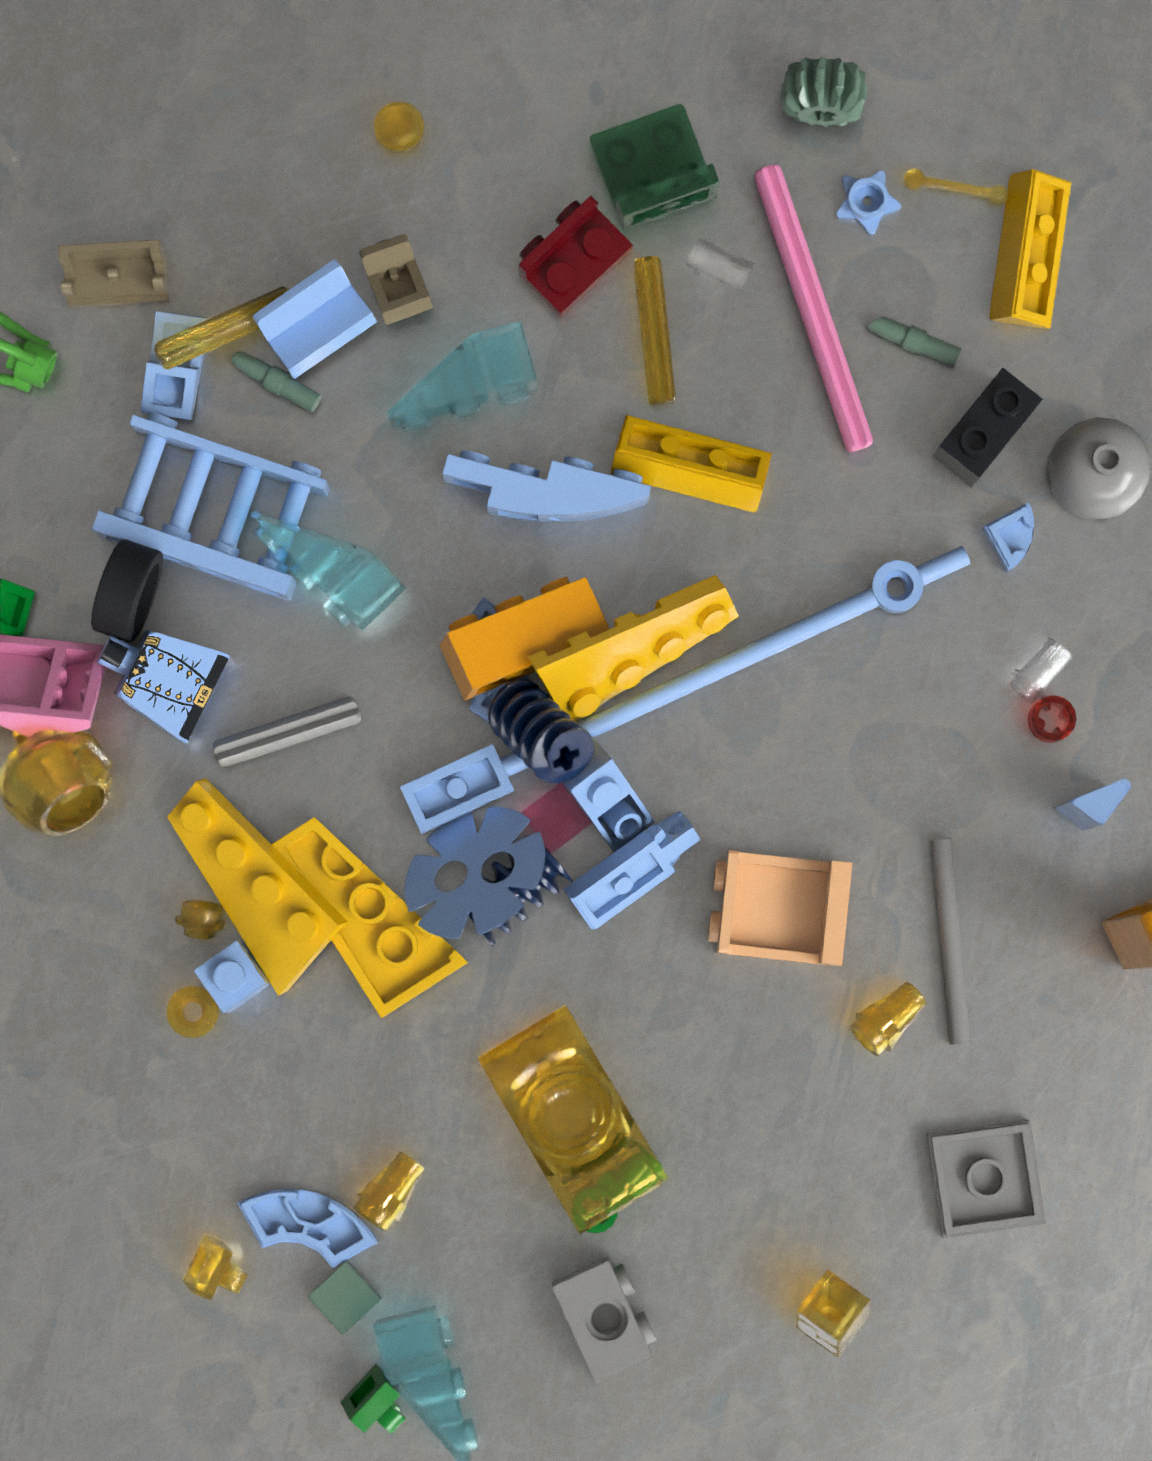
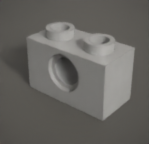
[552,1257,657,1383]

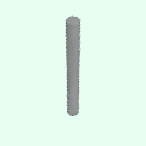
[931,838,971,1045]

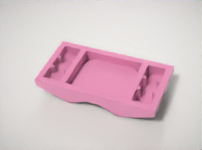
[0,634,105,738]

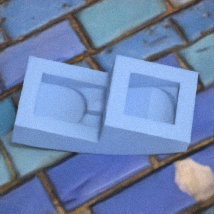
[140,311,209,420]

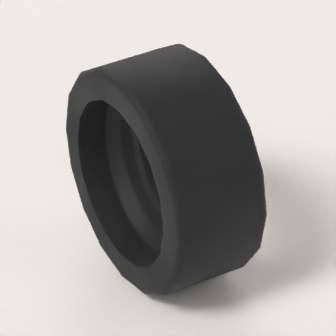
[91,539,163,642]

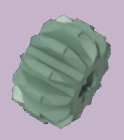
[781,56,868,127]

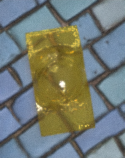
[478,1005,670,1234]

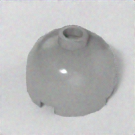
[1047,417,1151,520]

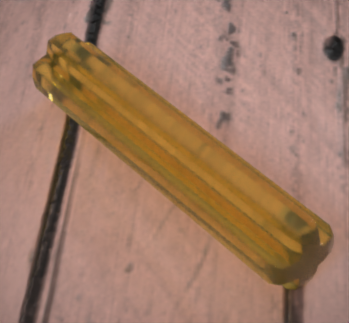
[634,256,676,406]
[154,286,289,370]

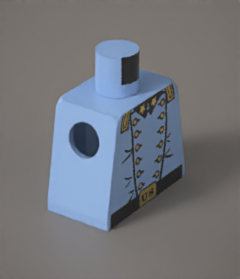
[97,630,230,743]

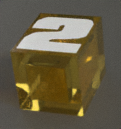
[796,1269,871,1358]

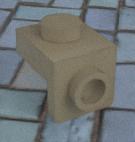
[359,234,433,325]

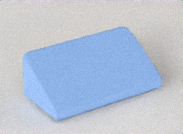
[1055,778,1131,830]

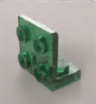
[590,104,720,231]

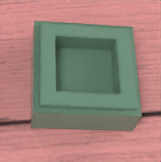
[308,1260,382,1335]

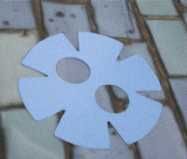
[404,807,545,939]

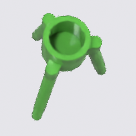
[0,311,58,393]

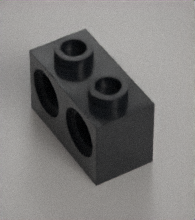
[932,367,1043,488]

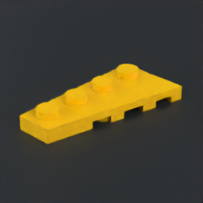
[528,575,739,722]
[167,778,347,996]
[272,817,469,1018]

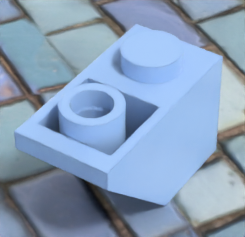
[561,728,655,852]

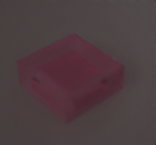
[521,783,592,854]

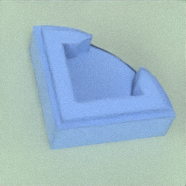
[982,502,1034,572]

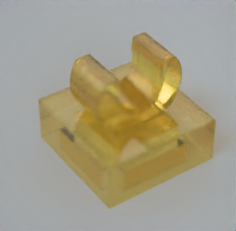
[182,1234,248,1301]

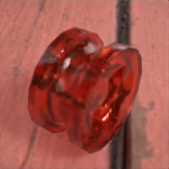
[1027,695,1077,743]

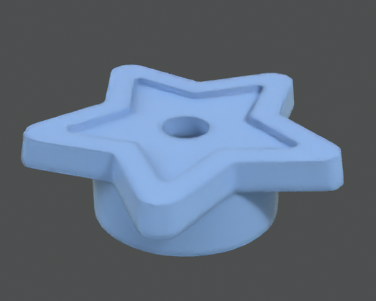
[836,170,901,234]

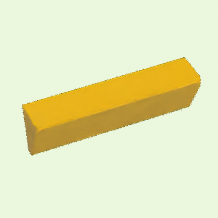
[989,169,1071,329]
[611,415,772,512]

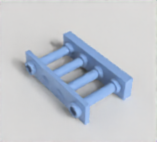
[92,412,330,602]

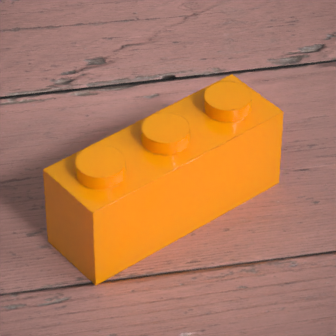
[439,577,610,701]

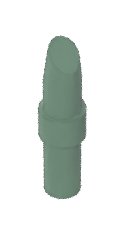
[866,316,962,367]
[231,351,322,413]

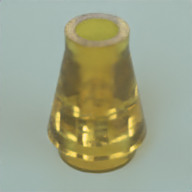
[850,982,927,1056]
[353,1152,425,1232]

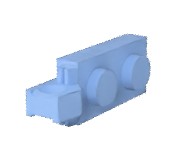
[563,811,701,930]

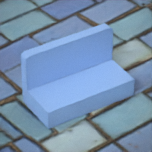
[253,260,377,379]

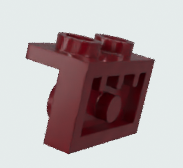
[518,196,633,318]

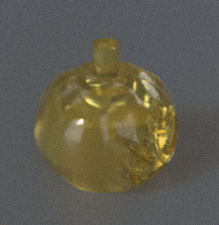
[0,729,114,836]

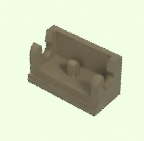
[58,240,169,308]

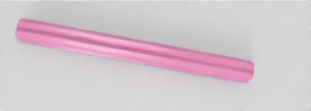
[755,164,873,452]

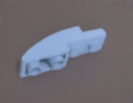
[442,450,651,522]

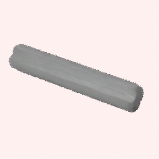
[212,696,361,768]

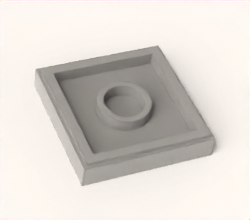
[926,1120,1046,1238]

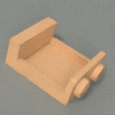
[708,850,853,966]

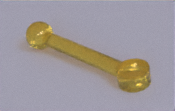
[904,169,1008,205]

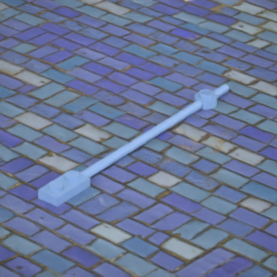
[400,546,970,834]

